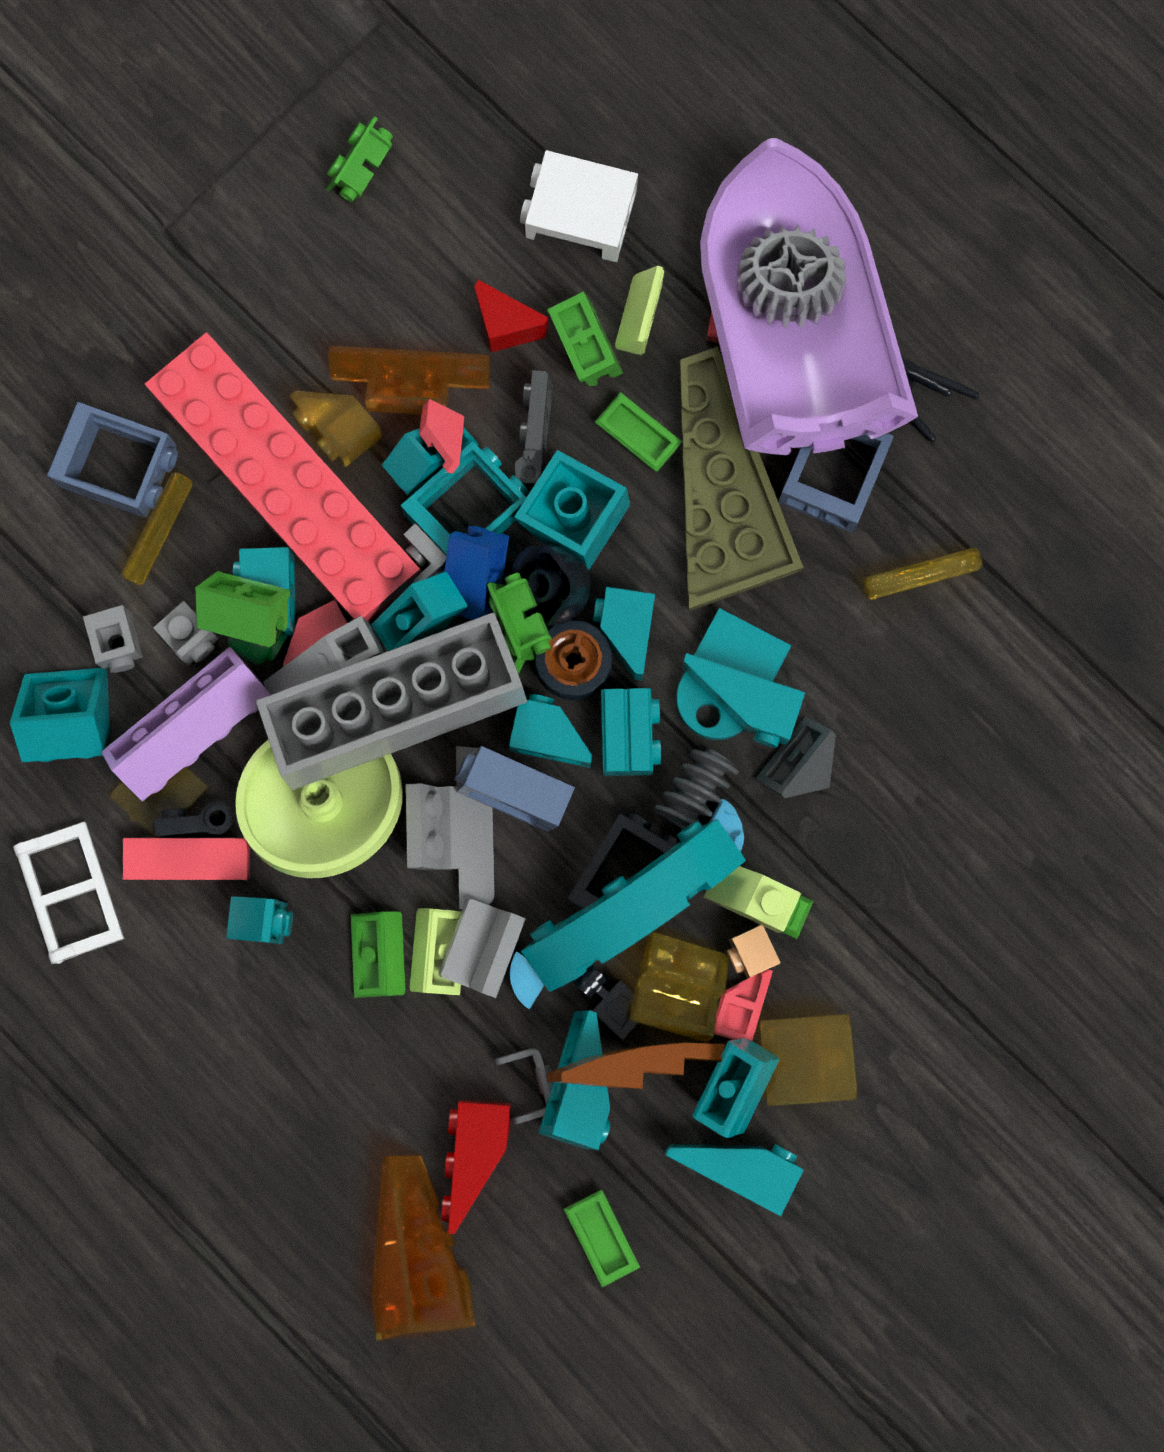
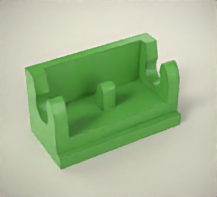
[547,291,623,386]
[195,571,290,648]

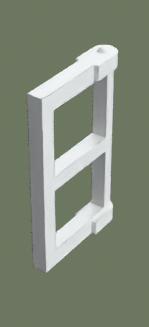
[13,822,125,964]

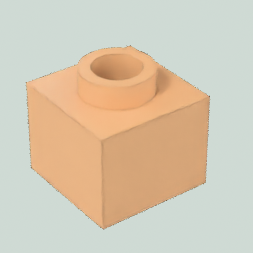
[726,925,781,978]

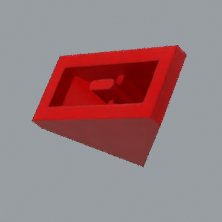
[474,280,549,352]

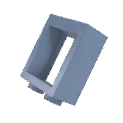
[47,402,178,519]
[778,433,894,533]
[454,746,575,832]

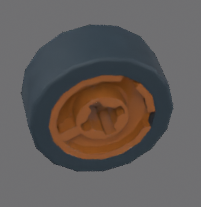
[535,620,612,701]

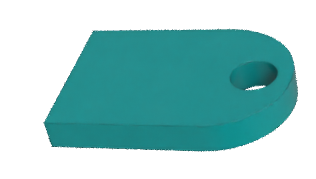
[676,608,792,740]

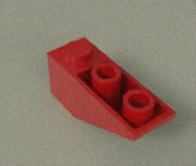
[441,1100,511,1234]

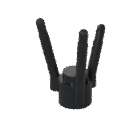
[902,358,979,442]

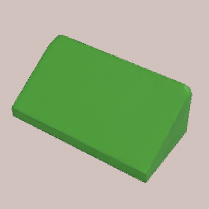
[350,912,405,998]

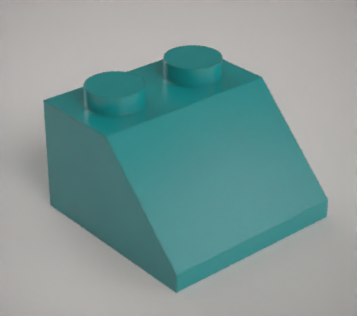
[514,450,630,571]
[10,668,110,762]

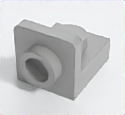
[403,523,447,583]
[153,601,219,666]

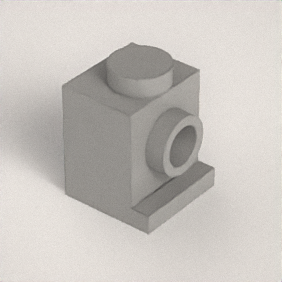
[83,605,143,673]

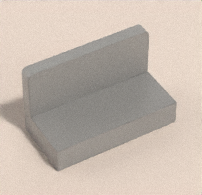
[438,898,526,998]

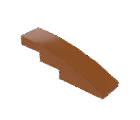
[547,1043,725,1089]

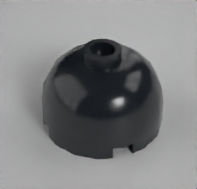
[510,544,591,627]

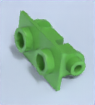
[325,116,393,202]
[487,573,552,661]

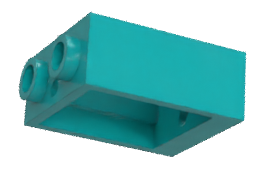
[401,441,529,556]

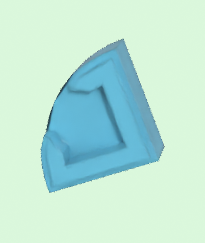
[709,799,744,852]
[510,952,544,1009]

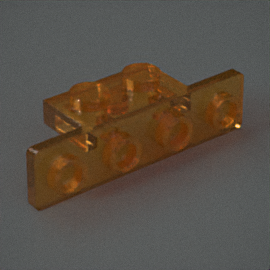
[328,346,490,415]

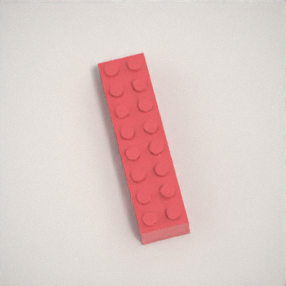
[145,332,422,624]

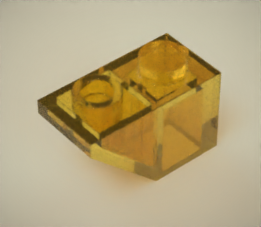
[290,391,383,467]

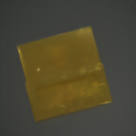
[629,932,729,1042]
[760,1014,858,1106]

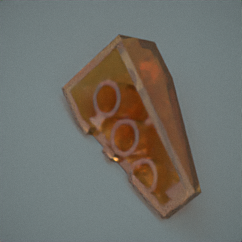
[372,1155,476,1341]

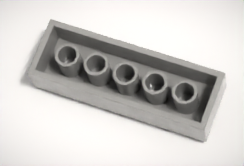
[256,612,527,790]

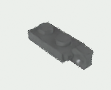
[515,370,553,487]

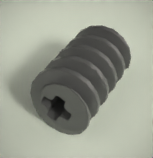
[653,744,739,832]

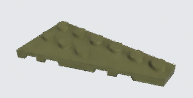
[679,347,804,612]

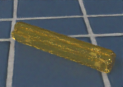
[122,472,193,586]
[863,547,982,599]

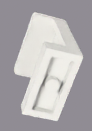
[520,150,638,262]

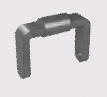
[493,1048,553,1125]

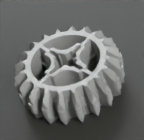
[737,225,846,329]

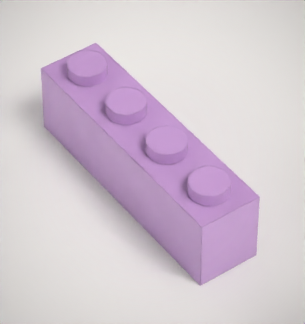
[101,647,271,801]

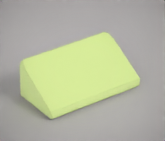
[615,266,664,355]
[410,908,461,995]

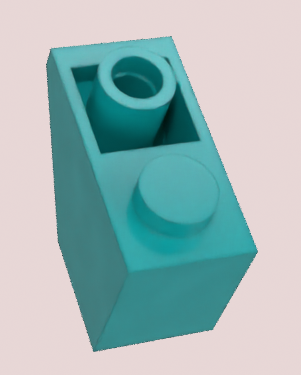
[226,897,293,944]

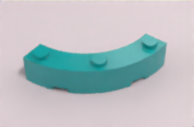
[521,819,746,992]

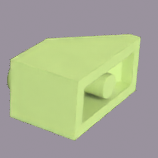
[703,866,801,933]

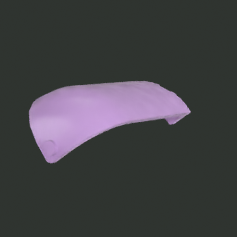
[700,138,918,455]

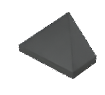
[755,716,836,798]

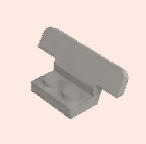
[406,746,494,909]

